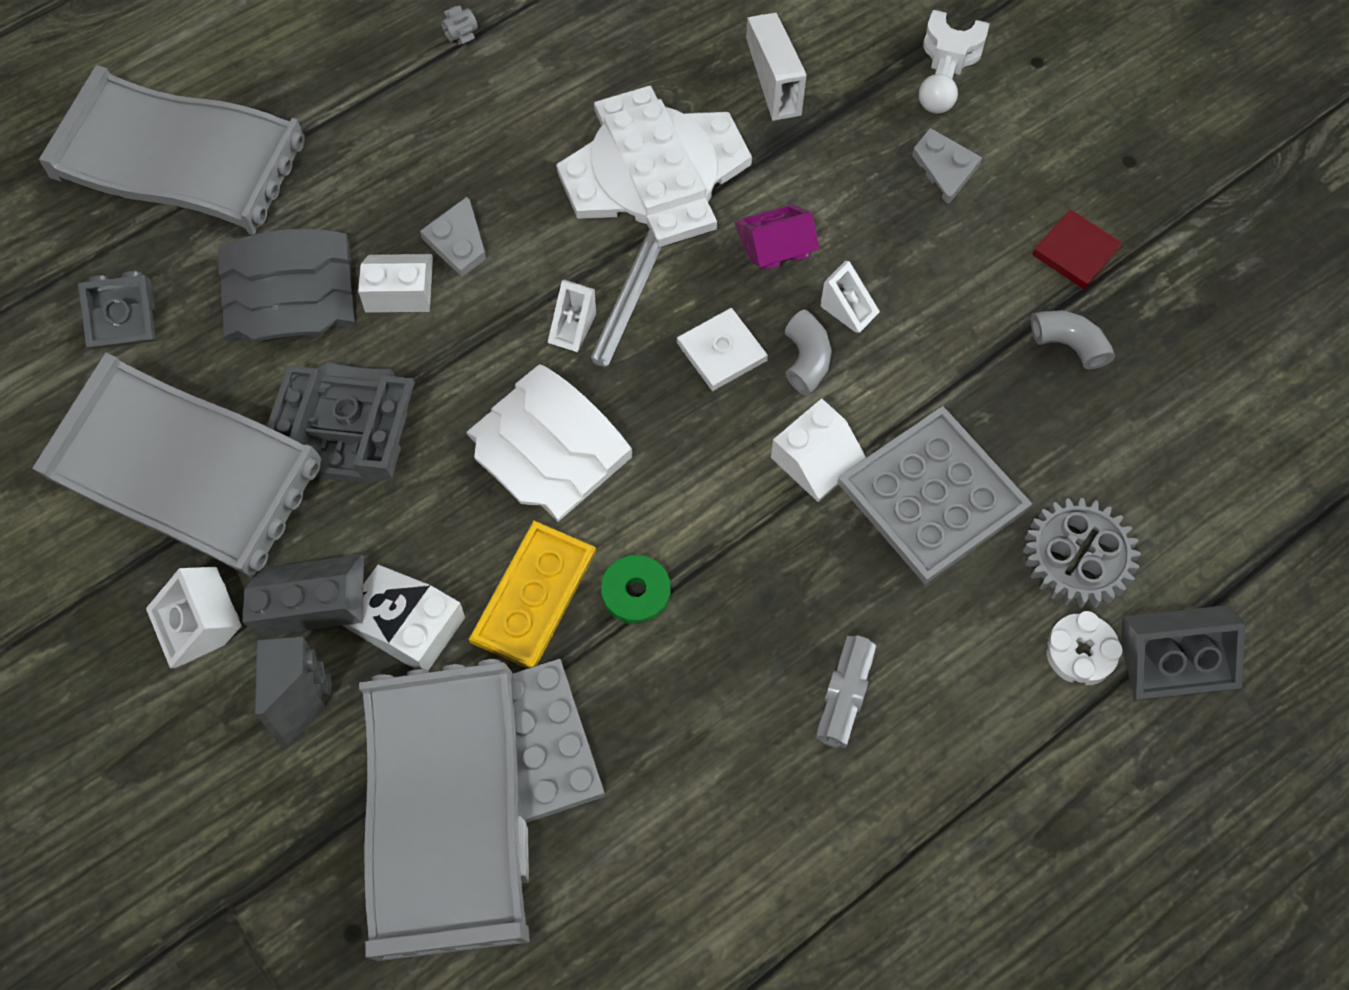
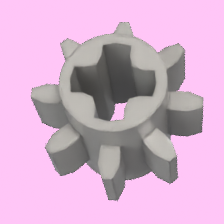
[441,5,478,45]

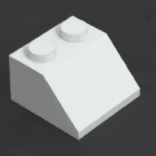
[358,254,433,313]
[771,399,866,502]
[146,567,241,668]

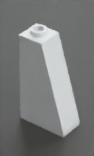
[746,13,806,121]

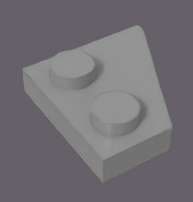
[912,128,982,204]
[420,197,486,277]

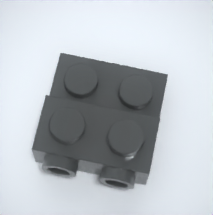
[78,271,156,350]

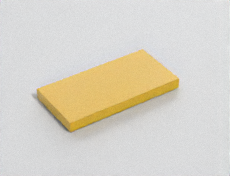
[469,521,596,669]

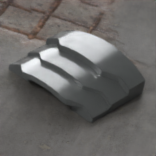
[218,229,355,343]
[267,362,415,482]

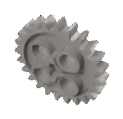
[1023,498,1141,608]

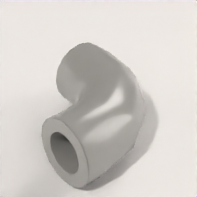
[785,309,832,396]
[1031,310,1115,369]

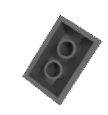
[243,554,364,636]
[1122,605,1245,700]
[255,637,332,746]

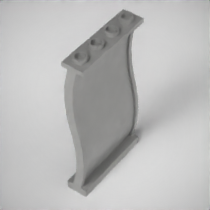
[39,65,305,235]
[32,353,322,579]
[359,659,530,961]

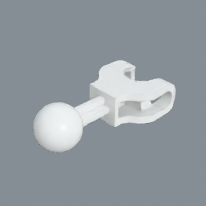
[919,10,990,114]

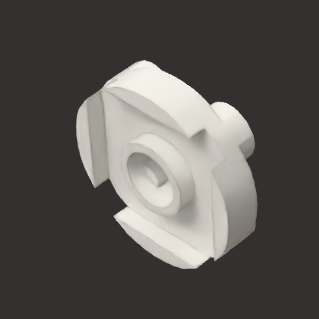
[1046,611,1123,685]

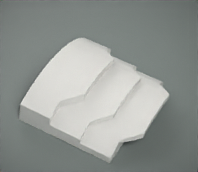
[467,364,632,522]

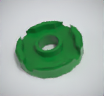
[601,555,671,624]

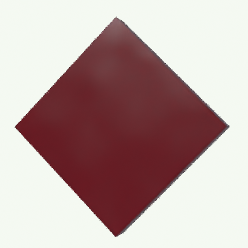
[1032,209,1122,290]

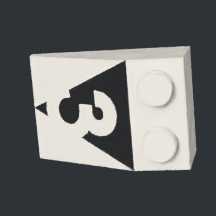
[342,565,465,671]

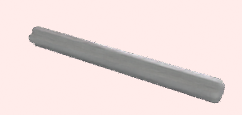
[591,228,661,367]

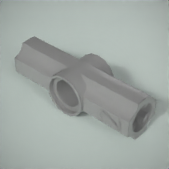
[816,635,877,748]

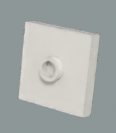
[677,308,768,391]

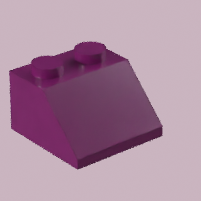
[734,204,820,269]

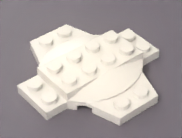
[556,85,752,248]

